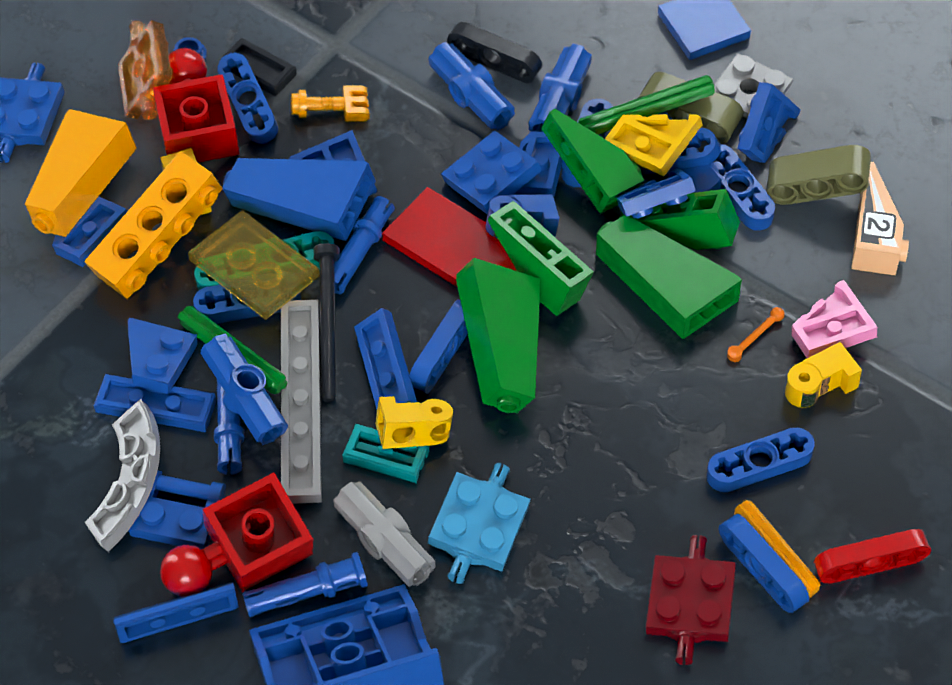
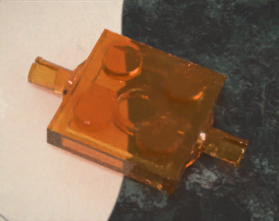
[118,20,173,120]

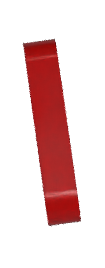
[814,529,931,584]

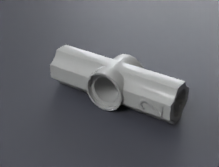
[334,481,435,587]

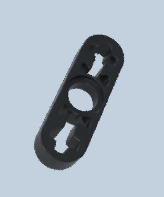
[447,22,543,83]

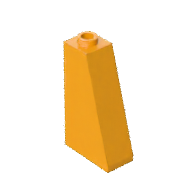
[25,109,137,237]

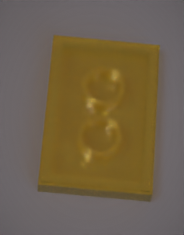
[188,210,319,320]

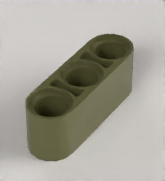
[637,72,744,144]
[766,145,871,205]

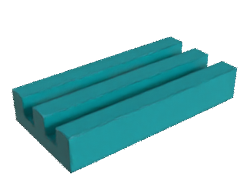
[342,424,429,483]

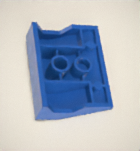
[249,584,444,685]

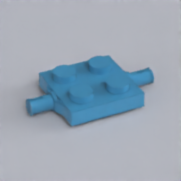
[428,463,531,584]

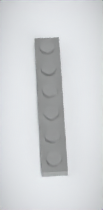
[281,299,322,504]

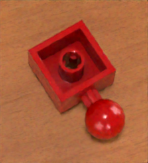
[153,48,240,163]
[160,473,313,597]

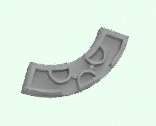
[85,399,160,552]

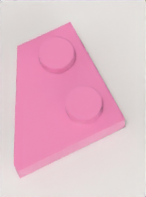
[792,280,878,358]

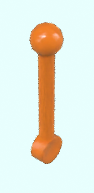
[727,307,785,362]

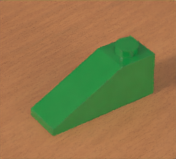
[541,109,644,214]
[619,189,740,250]
[487,201,594,316]

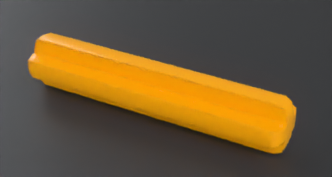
[734,500,820,598]

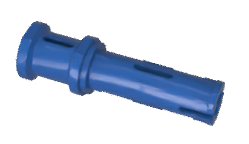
[242,552,368,617]

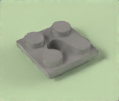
[714,54,793,118]

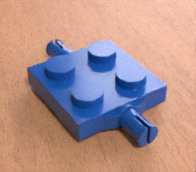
[0,63,65,163]

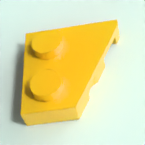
[605,114,703,177]

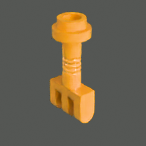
[291,86,370,122]

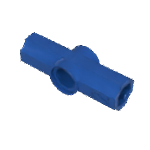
[429,42,515,130]
[529,43,592,132]
[200,333,288,445]

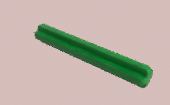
[578,75,715,135]
[178,306,287,394]

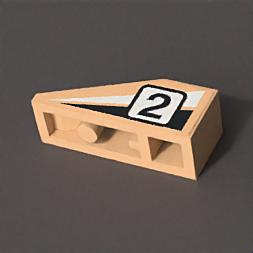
[851,162,909,276]

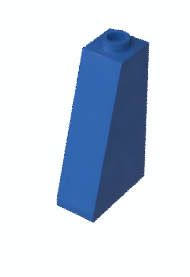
[222,158,376,241]

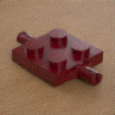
[646,535,736,665]

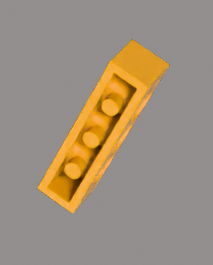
[84,151,222,299]

